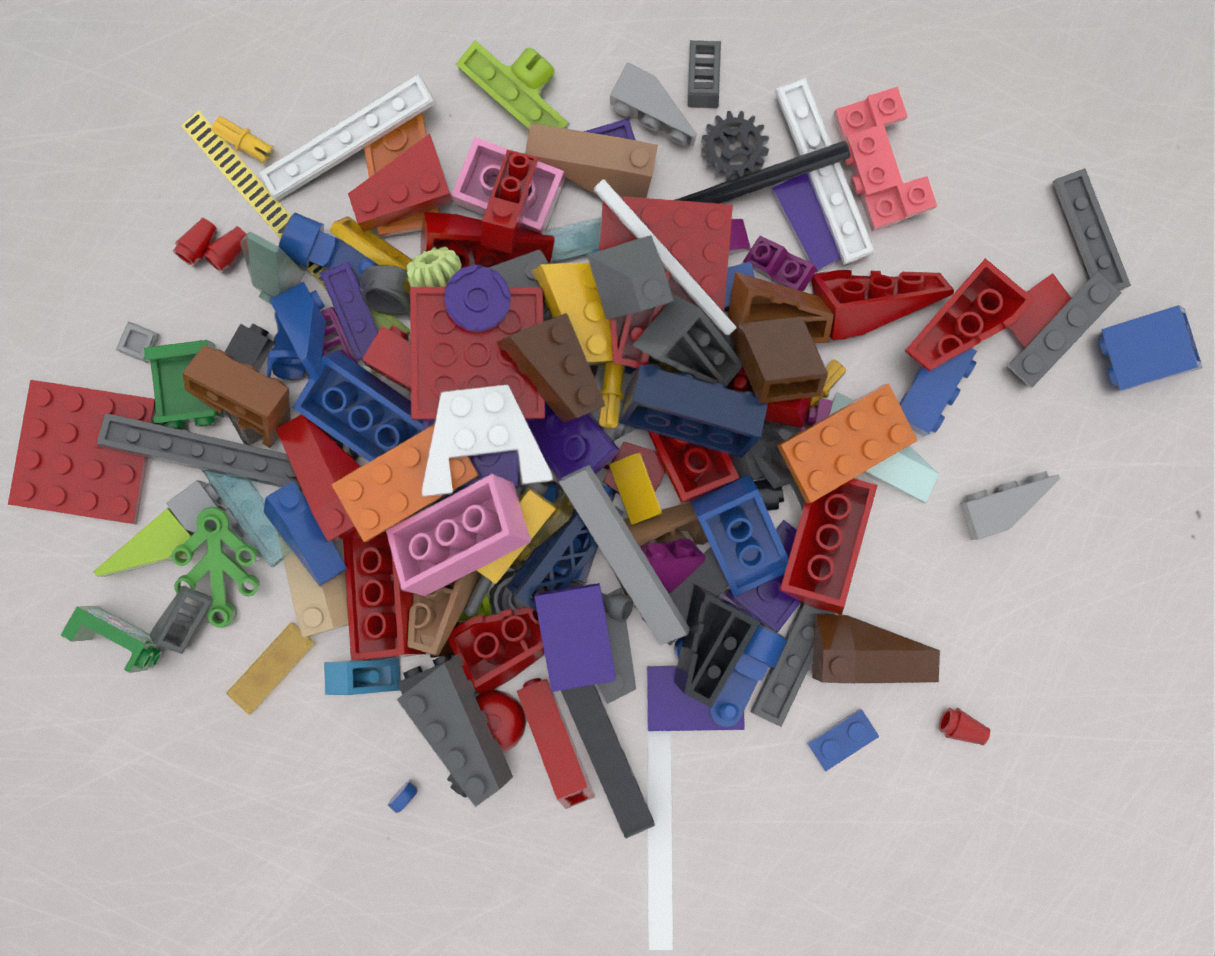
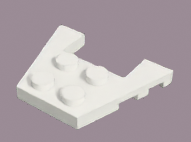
[421,385,553,497]

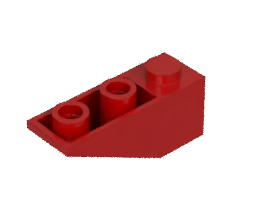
[480,149,538,254]

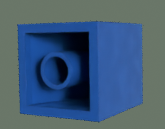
[1099,305,1203,390]

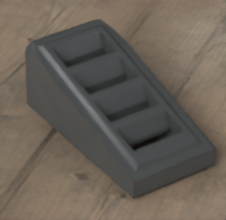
[688,40,721,108]
[149,586,213,654]

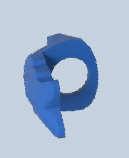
[267,312,310,380]

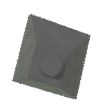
[587,235,674,319]

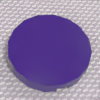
[444,265,511,332]

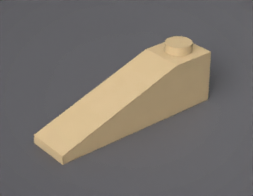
[277,531,348,638]

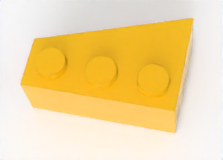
[532,263,613,365]

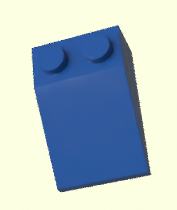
[690,475,789,597]

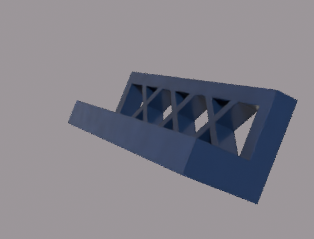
[506,501,624,612]

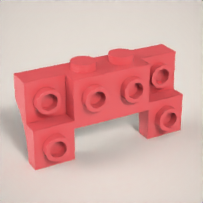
[833,87,937,231]

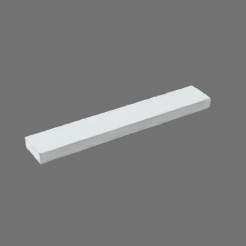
[259,74,436,201]
[775,78,875,265]
[594,179,737,335]

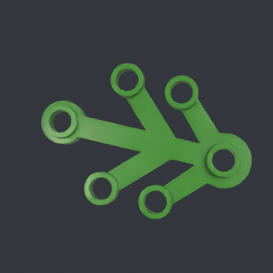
[171,507,260,628]

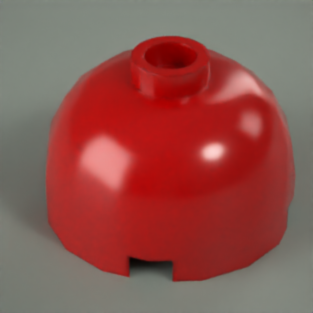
[475,690,527,753]

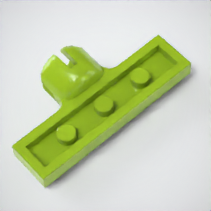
[455,40,570,129]

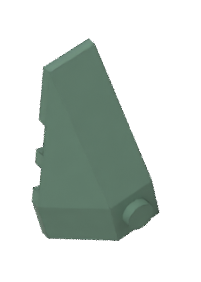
[240,232,305,305]

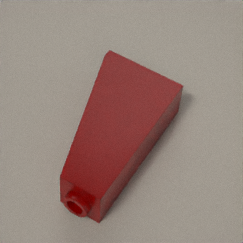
[517,678,595,809]

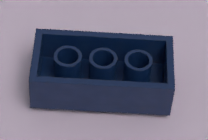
[618,364,768,458]

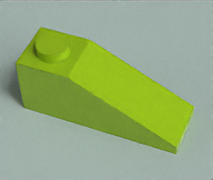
[93,508,194,577]

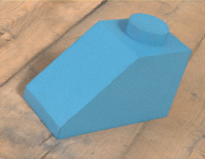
[324,658,400,695]

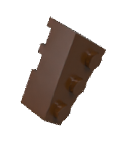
[496,313,606,422]

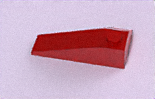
[905,258,1035,372]
[811,270,954,340]
[276,414,361,541]
[447,606,545,694]

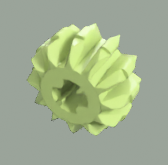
[407,247,462,287]

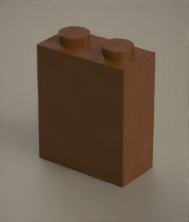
[735,316,828,404]

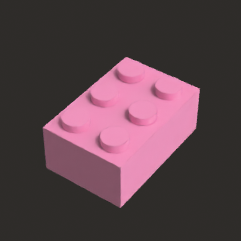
[451,137,565,234]

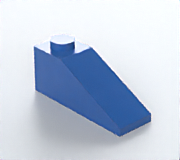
[270,281,326,381]
[263,481,347,587]

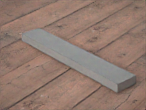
[559,465,690,645]

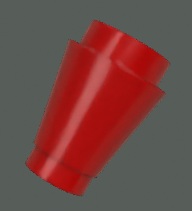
[173,218,217,266]
[203,226,247,273]
[939,708,990,746]

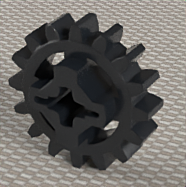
[701,111,769,181]

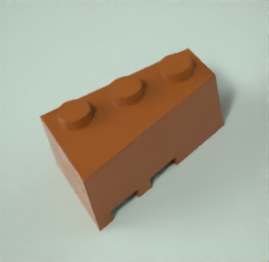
[728,272,834,343]
[182,345,290,448]

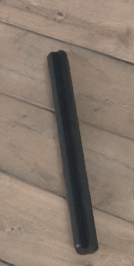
[675,141,851,204]

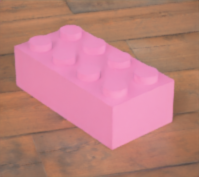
[386,474,531,596]

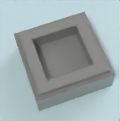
[116,321,160,363]

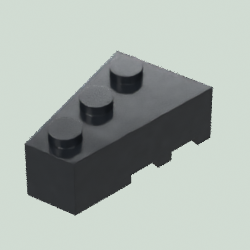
[674,584,760,708]

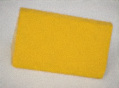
[609,452,662,525]

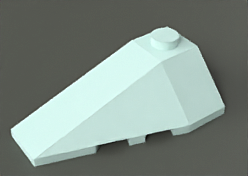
[829,392,939,503]

